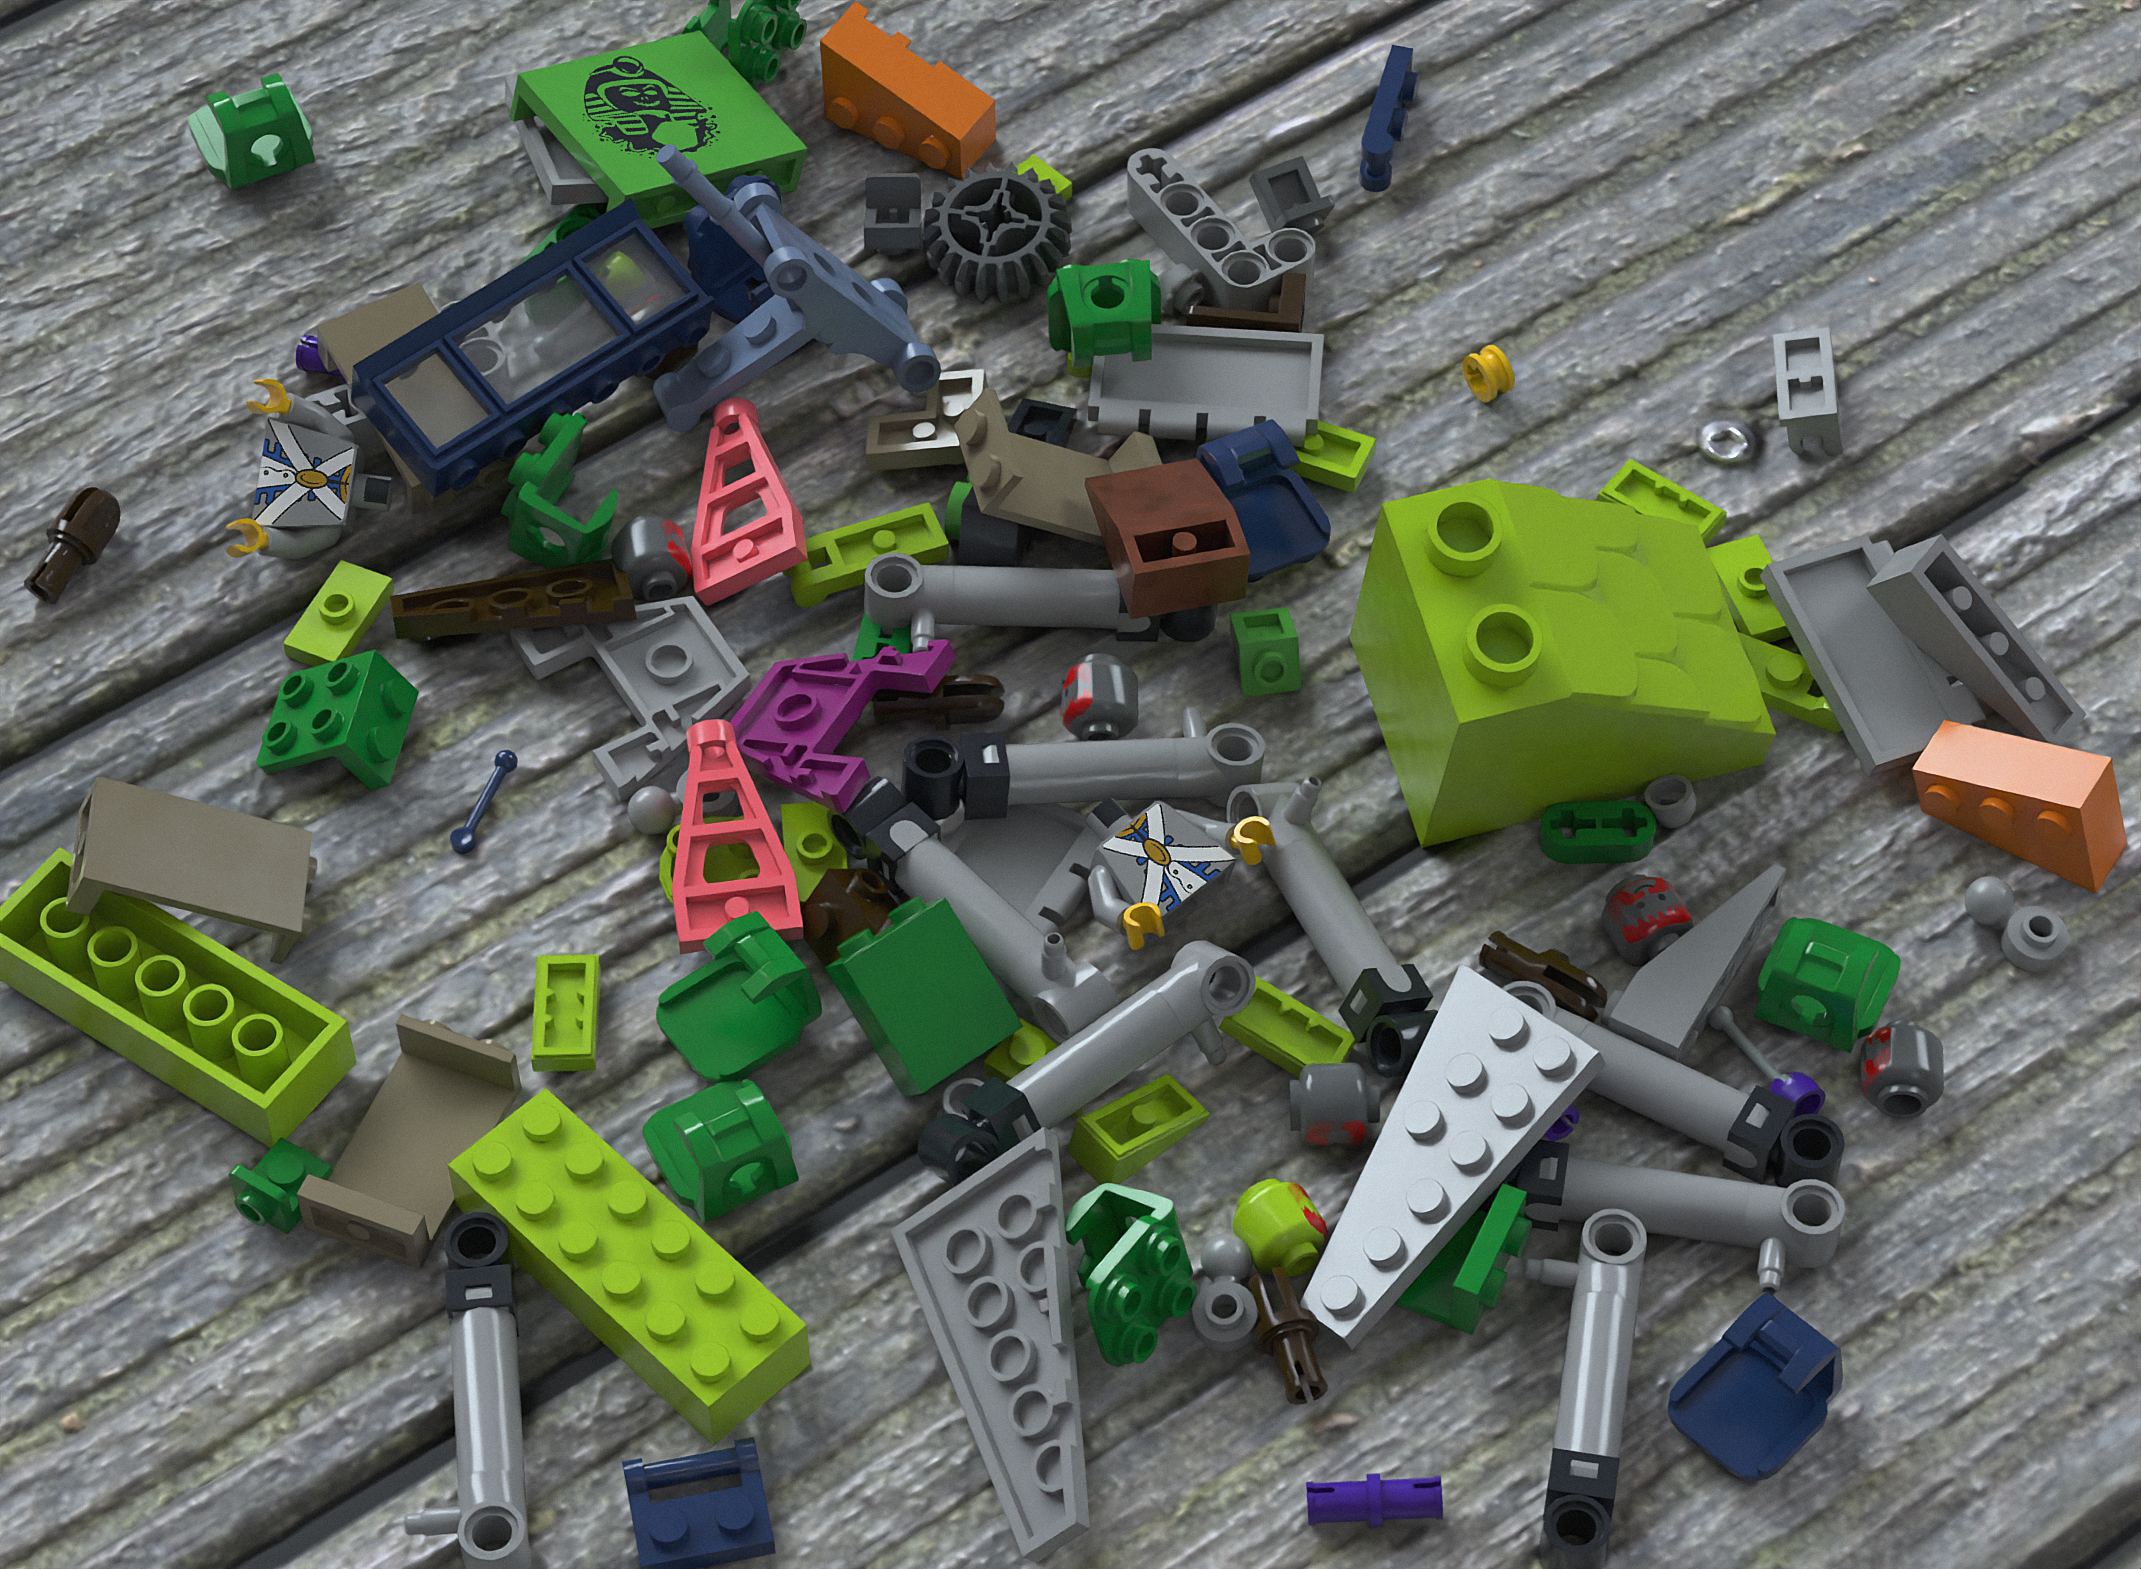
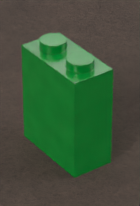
[825,896,1023,1097]

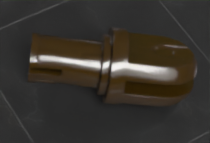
[24,487,121,604]
[873,673,1005,731]
[1479,931,1607,1023]
[1249,1266,1328,1405]

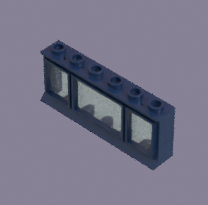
[351,198,715,498]

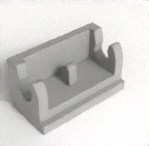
[1773,327,1843,456]

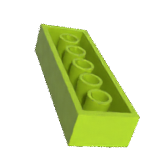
[0,847,357,1148]
[447,1088,811,1446]

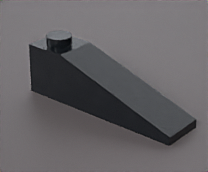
[957,398,1078,567]

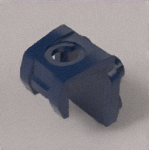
[683,175,783,324]
[1195,419,1331,583]
[1667,1292,1843,1481]

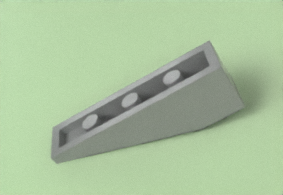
[1866,534,2087,746]
[1601,864,1786,1064]

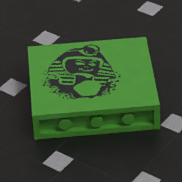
[509,30,807,229]

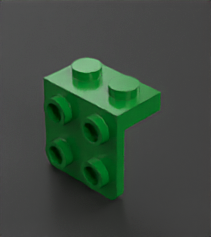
[256,649,419,790]
[1394,1183,1532,1335]

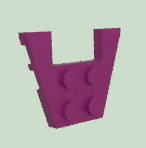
[729,639,957,813]

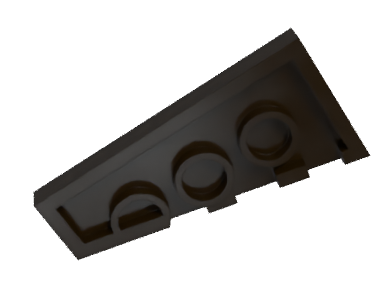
[390,558,637,641]

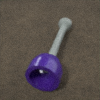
[1708,1006,1826,1118]

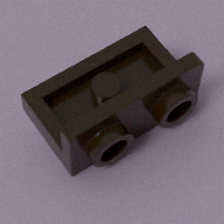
[801,868,899,967]

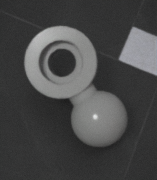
[628,770,739,834]
[1965,876,2068,972]
[1192,1233,1259,1352]

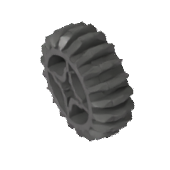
[922,161,1072,305]

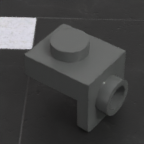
[1249,155,1335,235]
[864,173,922,255]

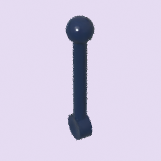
[450,750,518,854]

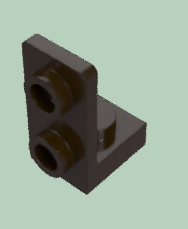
[1187,272,1306,333]

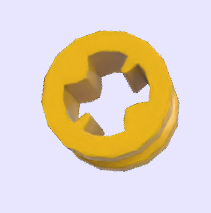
[1462,345,1515,402]

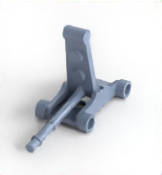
[653,144,941,433]

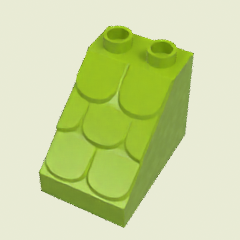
[1349,478,1776,848]

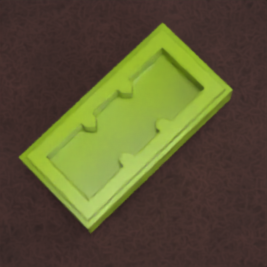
[1597,459,1727,547]
[1706,534,1792,643]
[283,560,395,667]
[780,801,848,909]
[531,954,601,1072]
[1218,974,1357,1078]

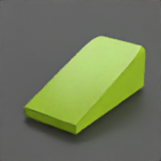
[1068,1073,1210,1185]

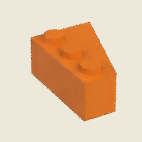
[820,1,996,179]
[1912,720,2127,894]

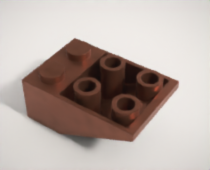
[1084,458,1251,620]

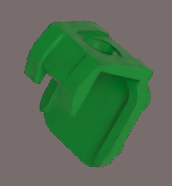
[682,0,807,89]
[188,73,316,190]
[1047,259,1161,368]
[501,412,619,568]
[656,911,823,1084]
[1754,917,1901,1053]
[642,1079,799,1223]
[1065,1183,1197,1367]

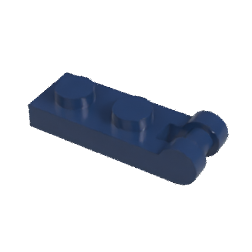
[1359,45,1420,192]

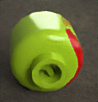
[1232,1179,1328,1277]

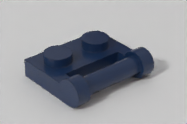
[622,1437,776,1569]

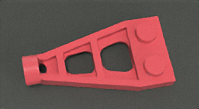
[690,398,808,606]
[672,719,803,954]

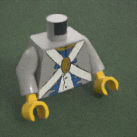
[226,378,394,560]
[1086,797,1276,952]

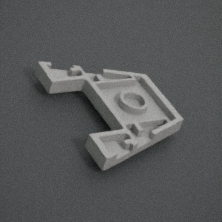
[510,595,751,802]

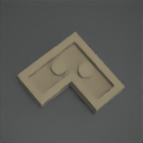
[865,369,988,471]

